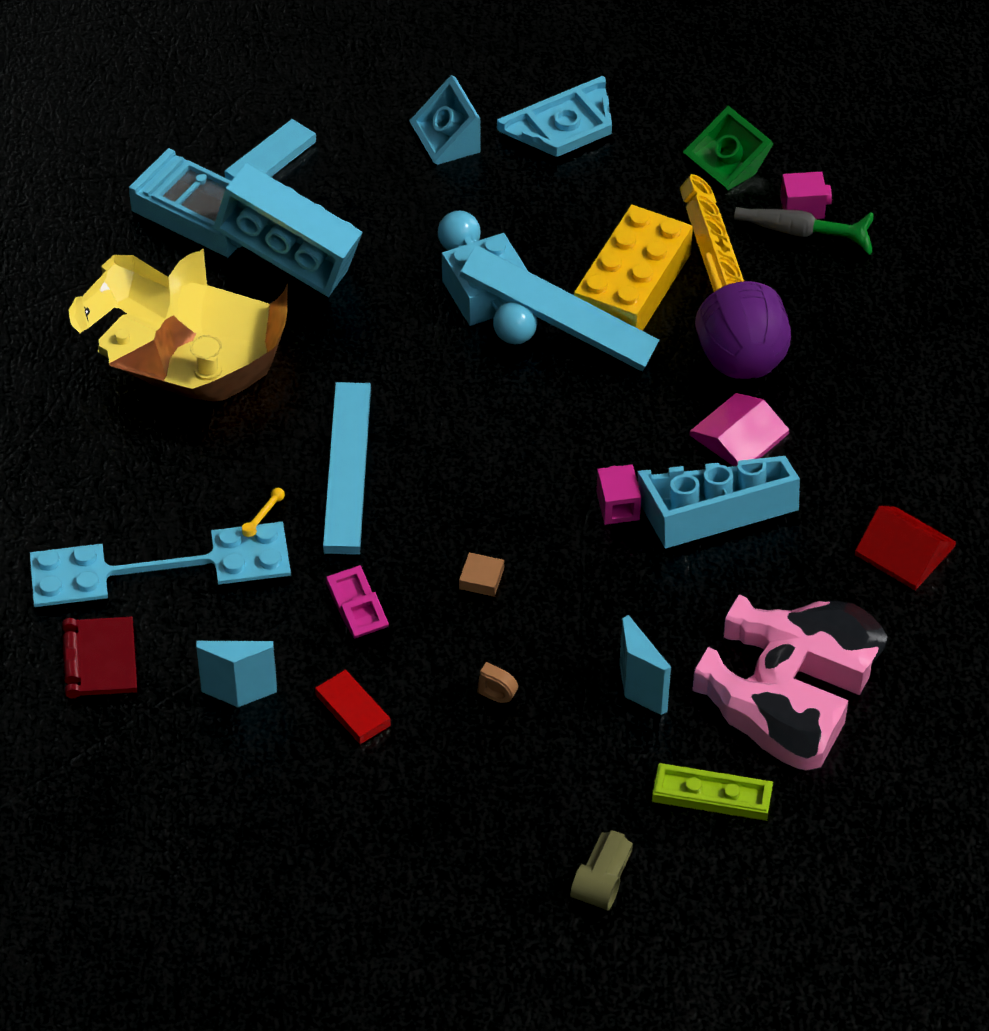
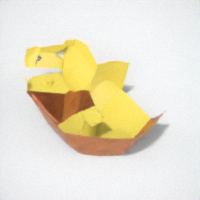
[68,249,287,402]

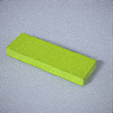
[652,763,773,821]

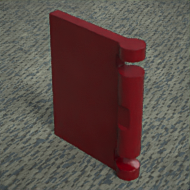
[62,616,137,698]

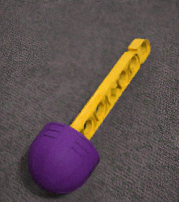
[680,174,791,379]

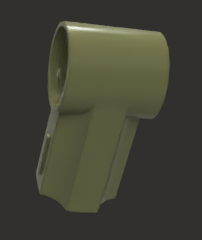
[570,830,633,911]

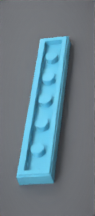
[459,245,659,372]
[323,382,371,554]

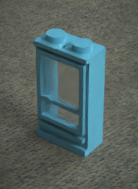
[129,148,242,258]

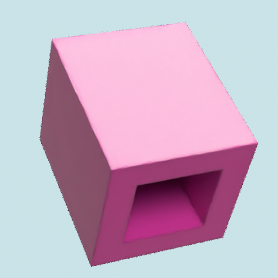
[780,172,832,219]
[597,464,641,525]

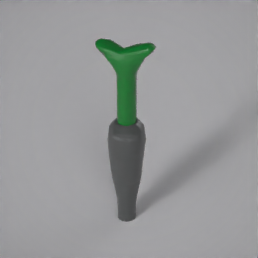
[734,207,874,255]

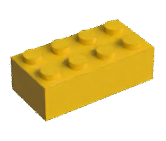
[574,204,693,331]

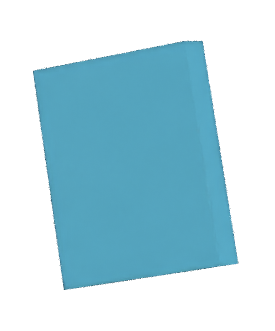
[409,75,480,165]

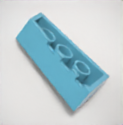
[638,456,800,548]

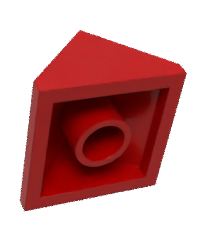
[855,506,956,591]

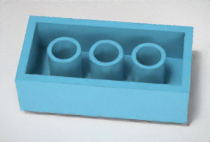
[213,163,363,297]

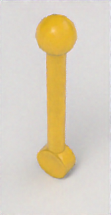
[242,488,285,537]

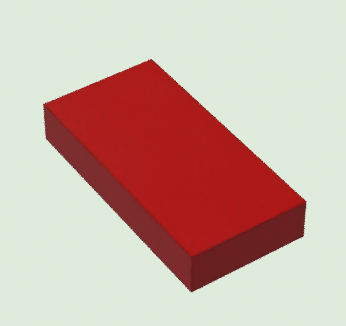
[315,670,391,744]

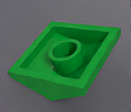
[683,106,773,191]

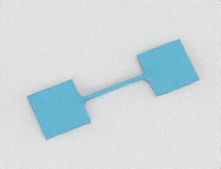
[30,522,291,607]

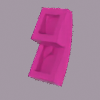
[326,565,389,639]

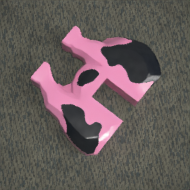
[693,594,888,771]

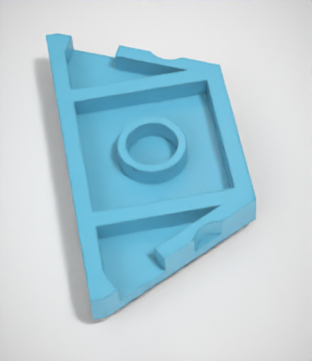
[497,76,612,157]

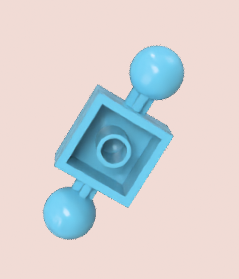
[438,211,537,345]

